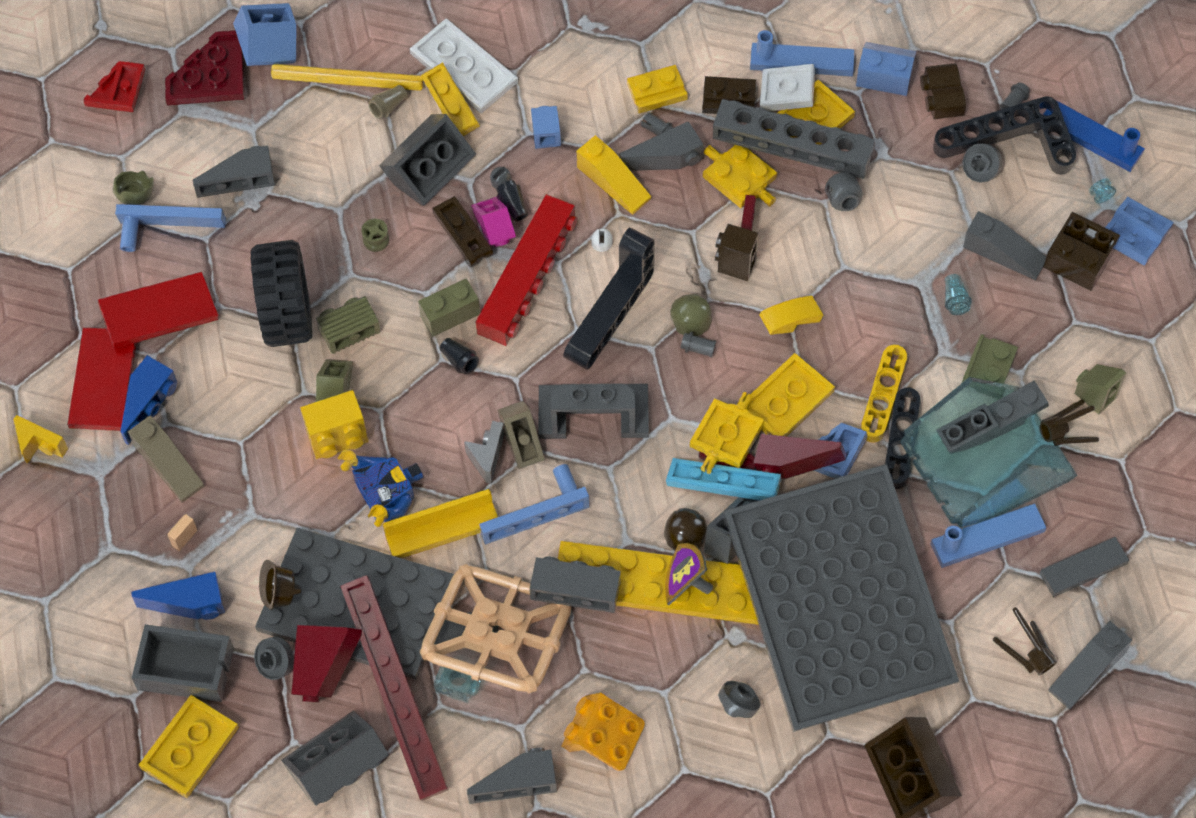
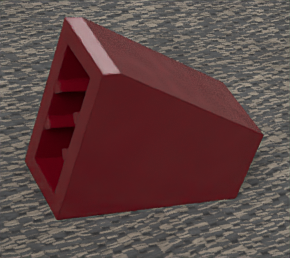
[291,625,362,703]

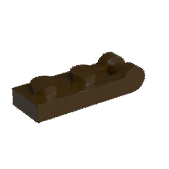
[432,196,494,267]

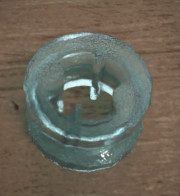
[1089,178,1116,204]

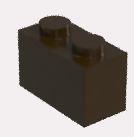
[715,224,759,282]

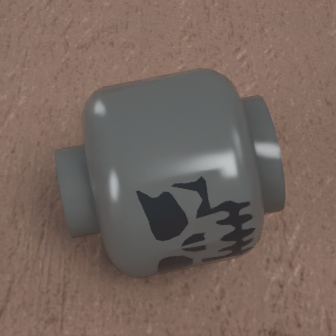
[825,172,863,211]

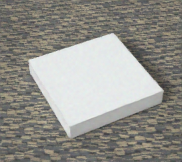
[760,64,815,111]

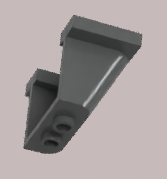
[538,384,649,439]

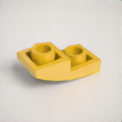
[759,296,823,335]

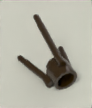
[1039,399,1099,446]
[993,607,1057,676]

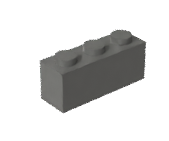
[530,556,621,613]

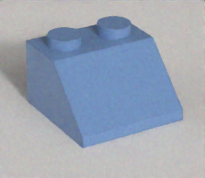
[856,42,916,96]

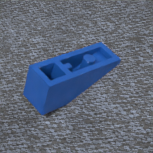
[131,572,225,620]

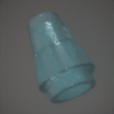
[944,274,972,315]

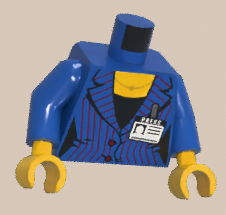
[337,449,424,527]

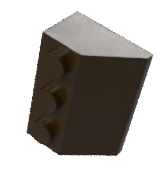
[864,717,962,818]

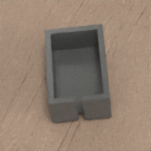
[132,624,234,702]

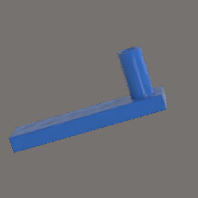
[1043,100,1145,172]

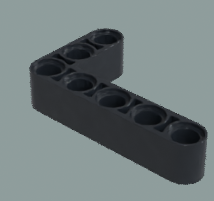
[933,96,1076,175]
[563,227,655,370]

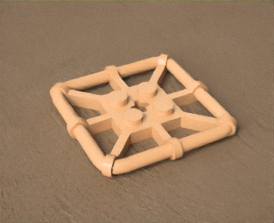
[420,564,572,694]

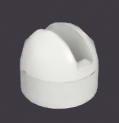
[591,229,613,252]

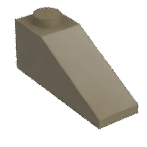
[128,415,204,503]

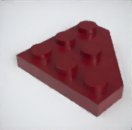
[165,30,244,106]

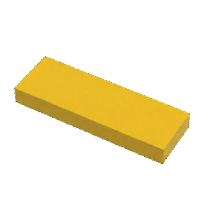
[421,62,480,136]

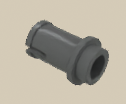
[1000,82,1030,109]
[641,112,674,135]
[680,332,716,358]

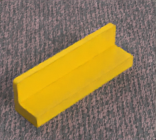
[383,489,498,558]

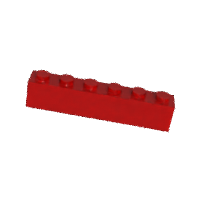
[475,194,578,346]

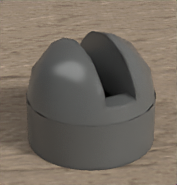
[490,166,511,189]

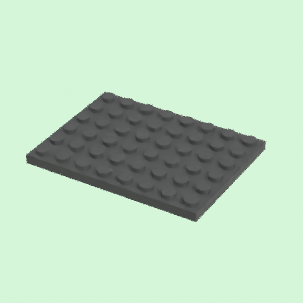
[723,464,959,732]

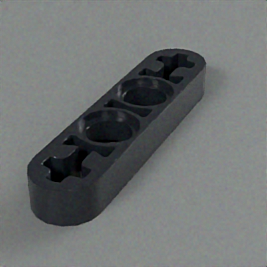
[885,388,920,489]

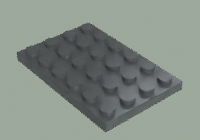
[255,528,454,680]

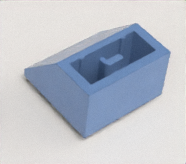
[233,3,296,66]

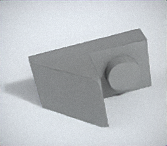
[464,421,504,484]

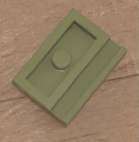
[962,334,1018,397]

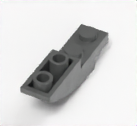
[936,380,1049,454]

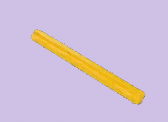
[271,64,423,91]

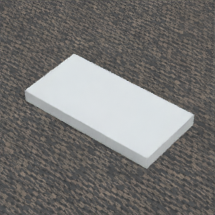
[410,18,518,114]

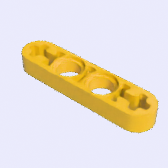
[861,345,907,443]

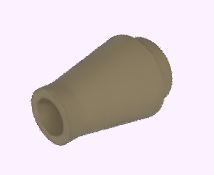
[368,85,407,119]

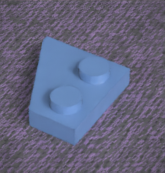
[813,423,867,479]

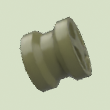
[361,218,389,252]

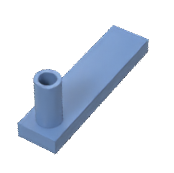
[750,30,854,77]
[115,204,226,252]
[479,464,590,545]
[930,504,1046,568]

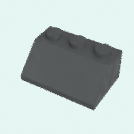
[379,114,476,206]
[281,710,389,806]

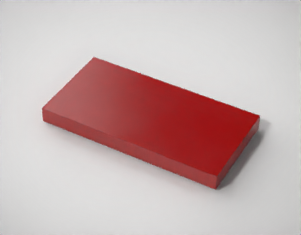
[98,272,218,348]
[67,328,137,431]

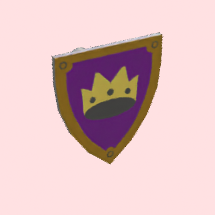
[665,543,713,605]

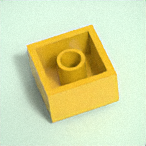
[300,390,368,459]

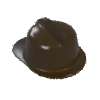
[259,560,302,610]

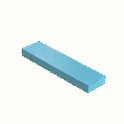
[666,458,781,500]

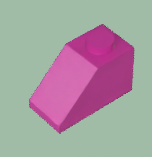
[471,197,516,246]

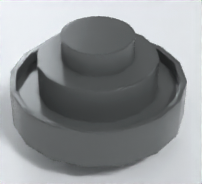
[962,143,1002,183]
[254,636,294,680]
[718,681,761,718]

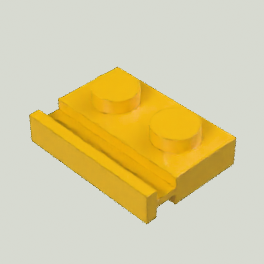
[627,64,688,114]

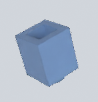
[531,106,561,149]

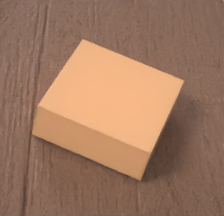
[168,514,198,551]

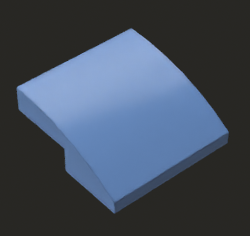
[1105,197,1174,266]

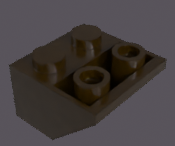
[1043,212,1120,291]

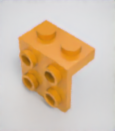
[561,693,645,771]

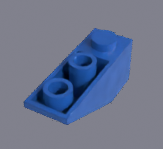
[121,355,178,445]

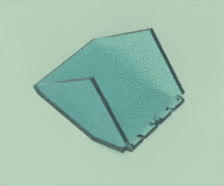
[900,377,1077,527]

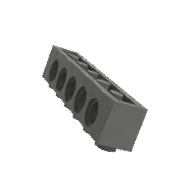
[713,99,875,179]

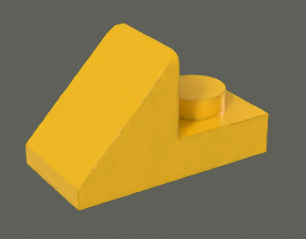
[13,415,68,463]

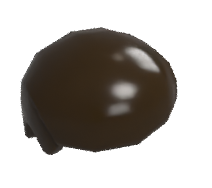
[664,508,707,550]

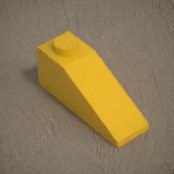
[576,135,651,215]

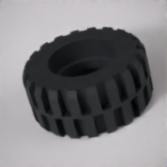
[250,240,313,347]

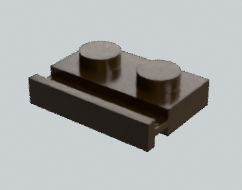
[702,76,756,114]

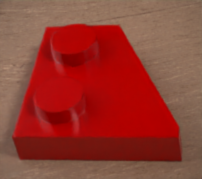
[83,61,145,112]

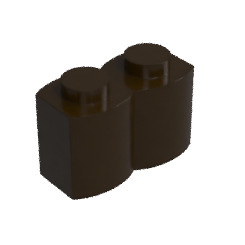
[920,63,966,119]

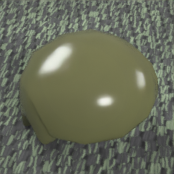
[113,170,154,205]
[670,294,712,336]

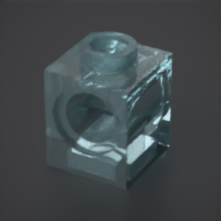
[434,666,481,704]

